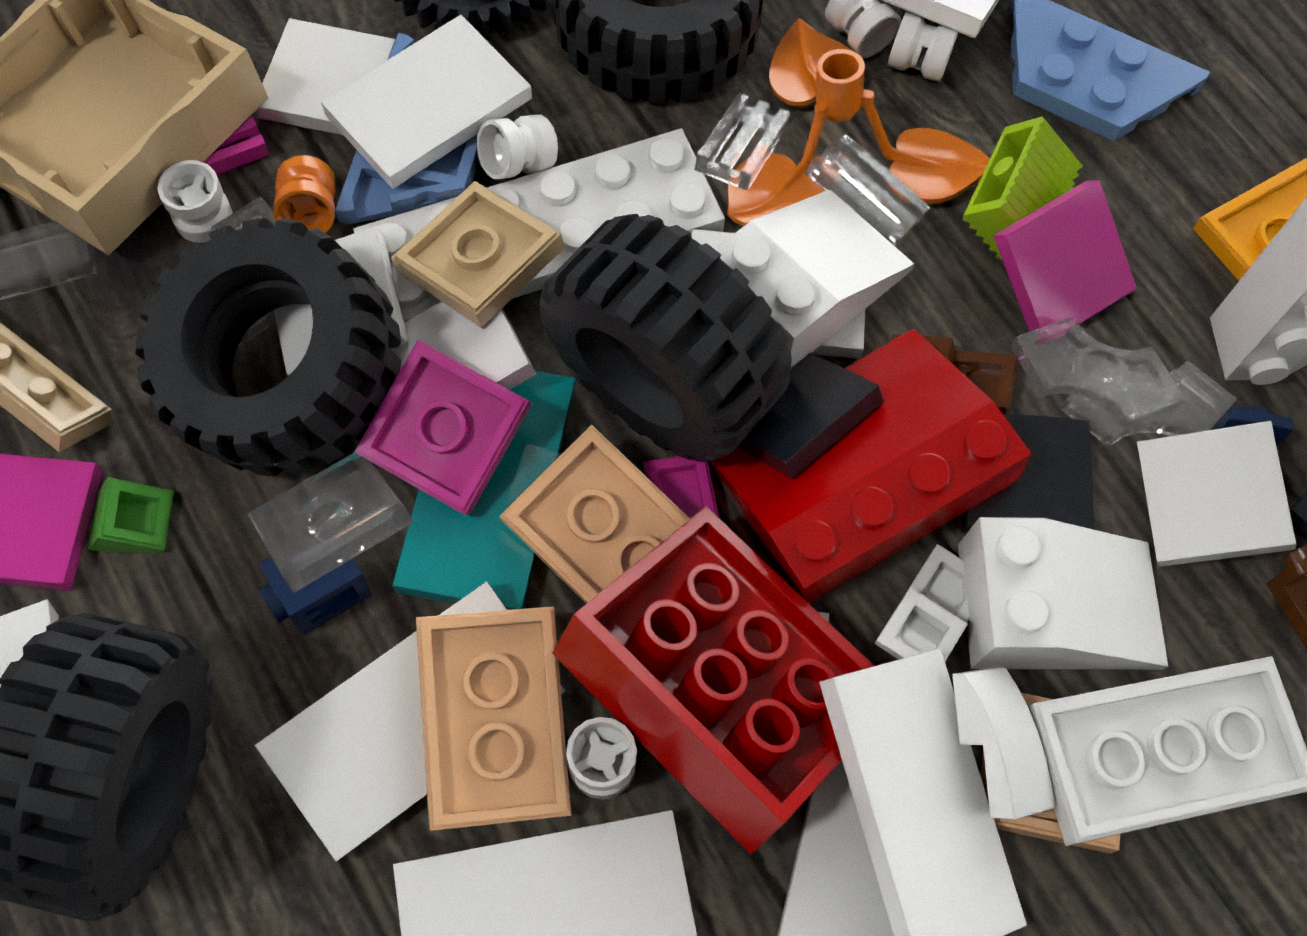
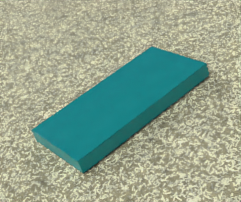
[392,371,576,610]

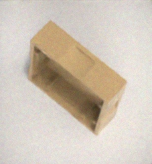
[0,0,269,256]

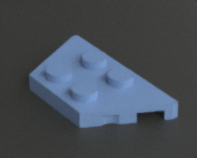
[1009,0,1210,141]
[335,33,479,225]

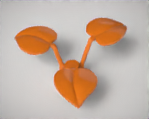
[727,18,990,226]

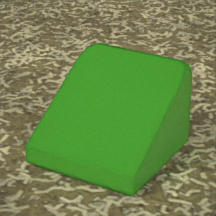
[87,477,174,553]

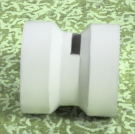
[825,0,902,58]
[887,12,958,83]
[477,115,558,179]
[157,160,233,243]
[566,717,637,800]

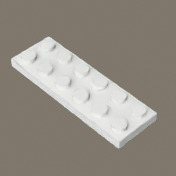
[353,128,725,323]

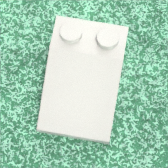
[715,189,914,368]
[958,517,1168,670]

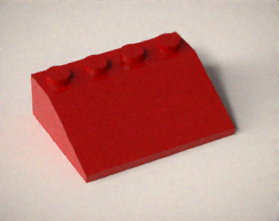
[709,328,1032,604]
[552,506,874,854]

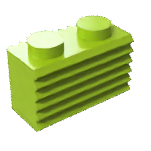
[962,117,1083,259]

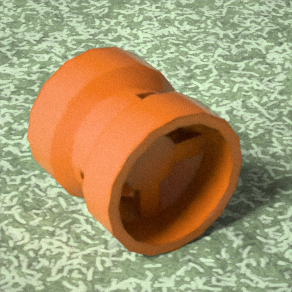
[273,155,336,233]

